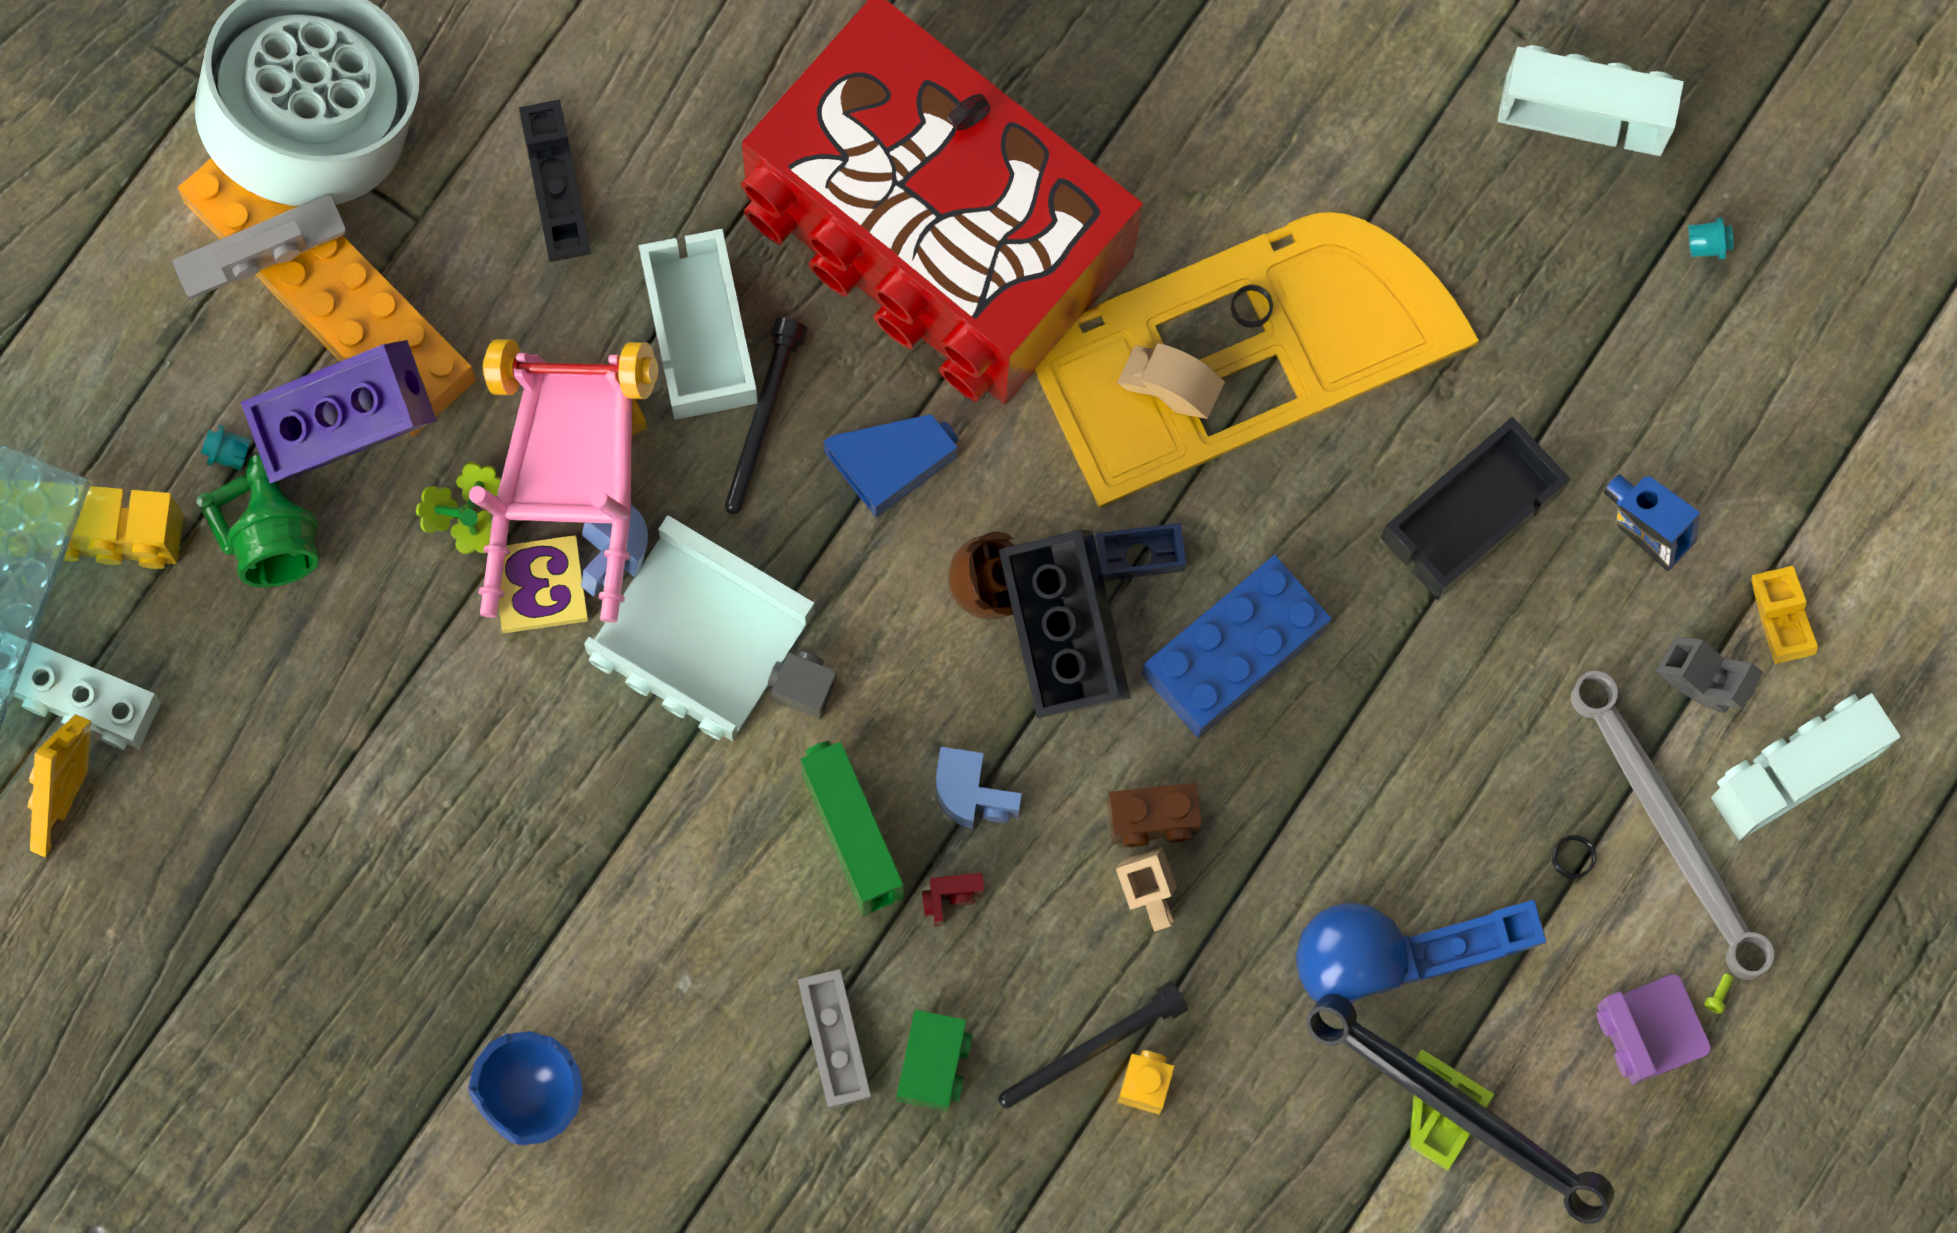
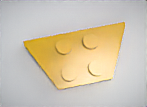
[28,714,91,858]

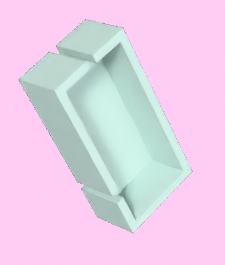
[1497,45,1684,156]
[639,229,758,420]
[1711,693,1901,841]

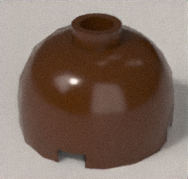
[948,531,1015,620]

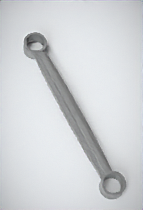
[1571,671,1774,980]

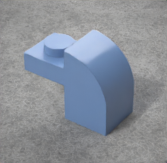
[581,505,648,597]
[936,747,1022,829]

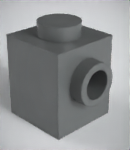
[767,651,837,719]

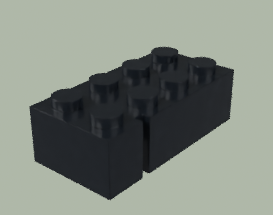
[1381,417,1570,600]

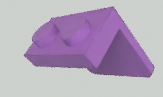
[1597,974,1710,1086]

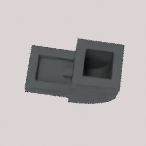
[1655,636,1763,713]

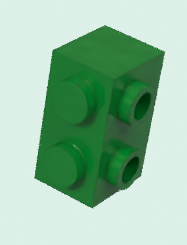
[896,1009,973,1112]

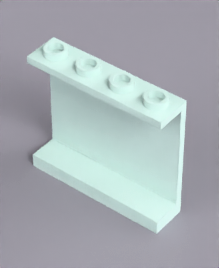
[584,515,815,741]

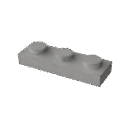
[798,969,871,1109]

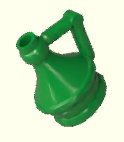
[196,454,320,588]

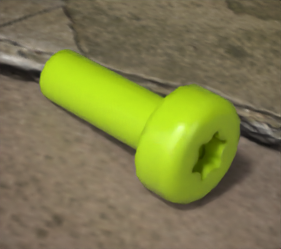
[1704,974,1734,1014]

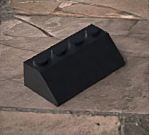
[999,529,1131,718]

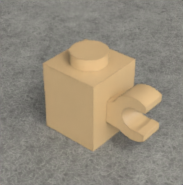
[1116,846,1177,932]

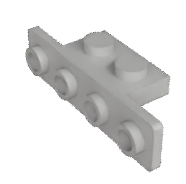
[172,195,346,299]

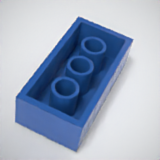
[1142,555,1332,738]

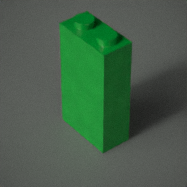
[800,741,903,917]

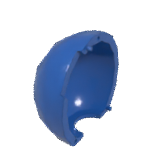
[1296,902,1408,1004]
[468,1031,583,1145]

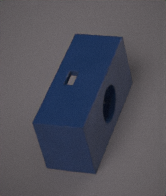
[1094,523,1187,581]

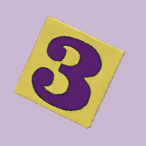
[498,535,588,634]

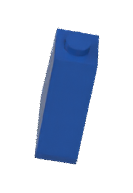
[824,414,959,518]

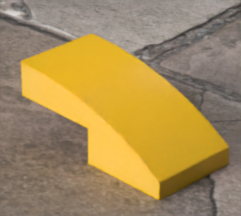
[1751,566,1818,664]

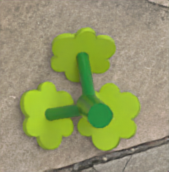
[416,462,501,554]

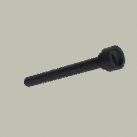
[725,317,808,514]
[998,980,1189,1108]

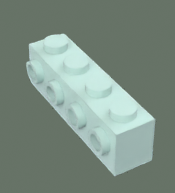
[0,629,161,750]

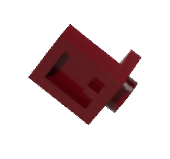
[922,873,984,927]

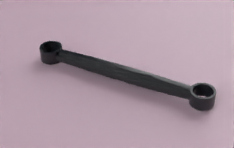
[1306,994,1614,1224]

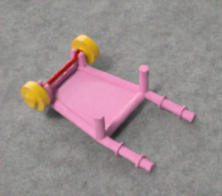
[469,339,658,623]

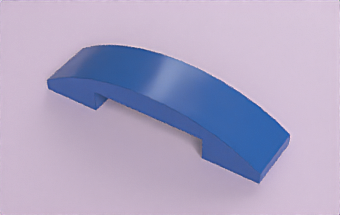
[1401,900,1547,985]

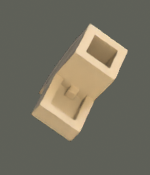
[1117,343,1225,419]

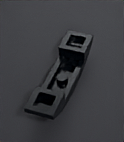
[519,100,591,262]

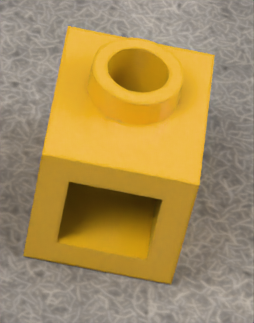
[1117,1050,1174,1115]

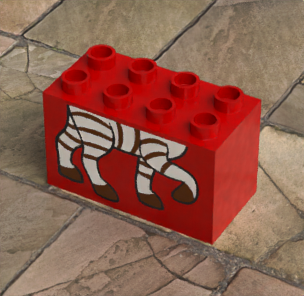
[741,0,1143,405]

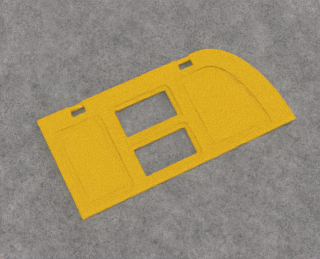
[1035,212,1479,508]

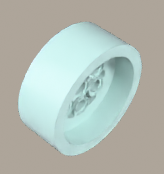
[195,0,419,206]

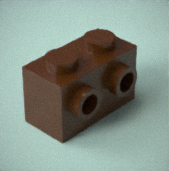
[1107,783,1201,848]

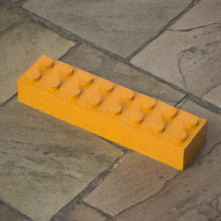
[177,158,476,437]

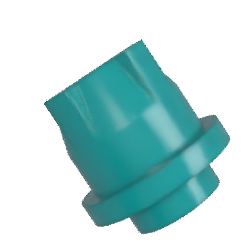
[1688,217,1733,260]
[200,424,251,470]

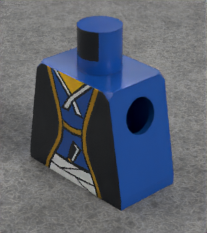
[1604,474,1700,571]

